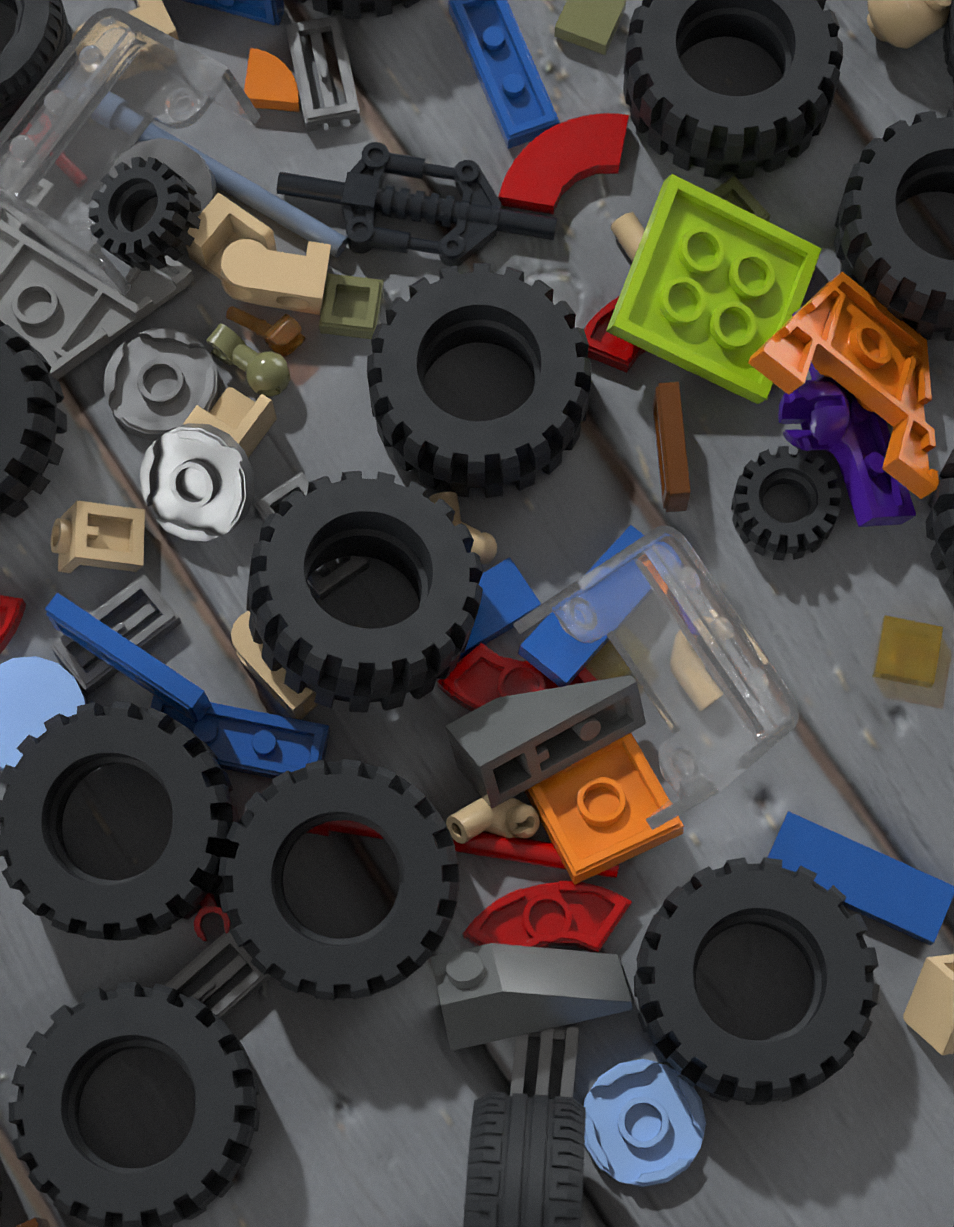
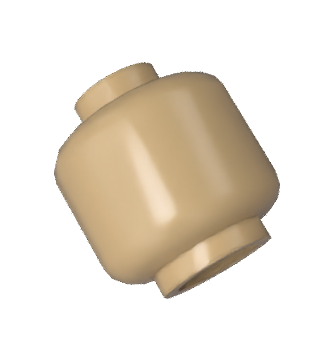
[867,0,952,49]

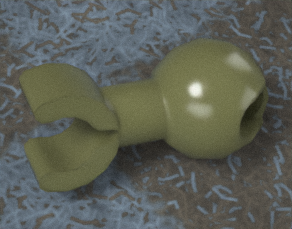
[206,323,290,397]

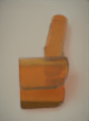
[226,306,306,357]

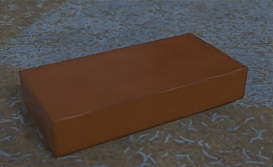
[652,382,691,512]

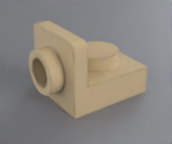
[51,500,145,573]

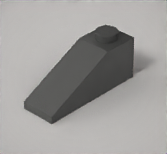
[445,675,646,809]
[430,943,633,1051]

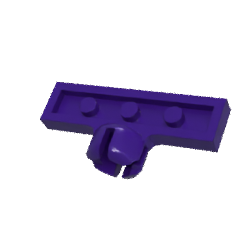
[778,307,916,527]

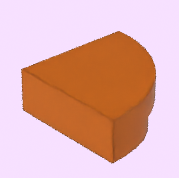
[243,48,300,112]

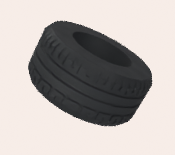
[463,1092,586,1227]

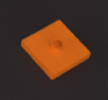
[525,733,684,885]

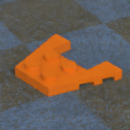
[748,271,939,499]

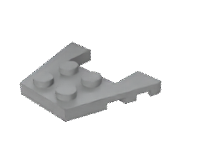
[0,159,194,380]

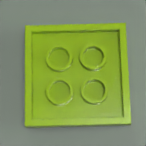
[606,174,822,404]

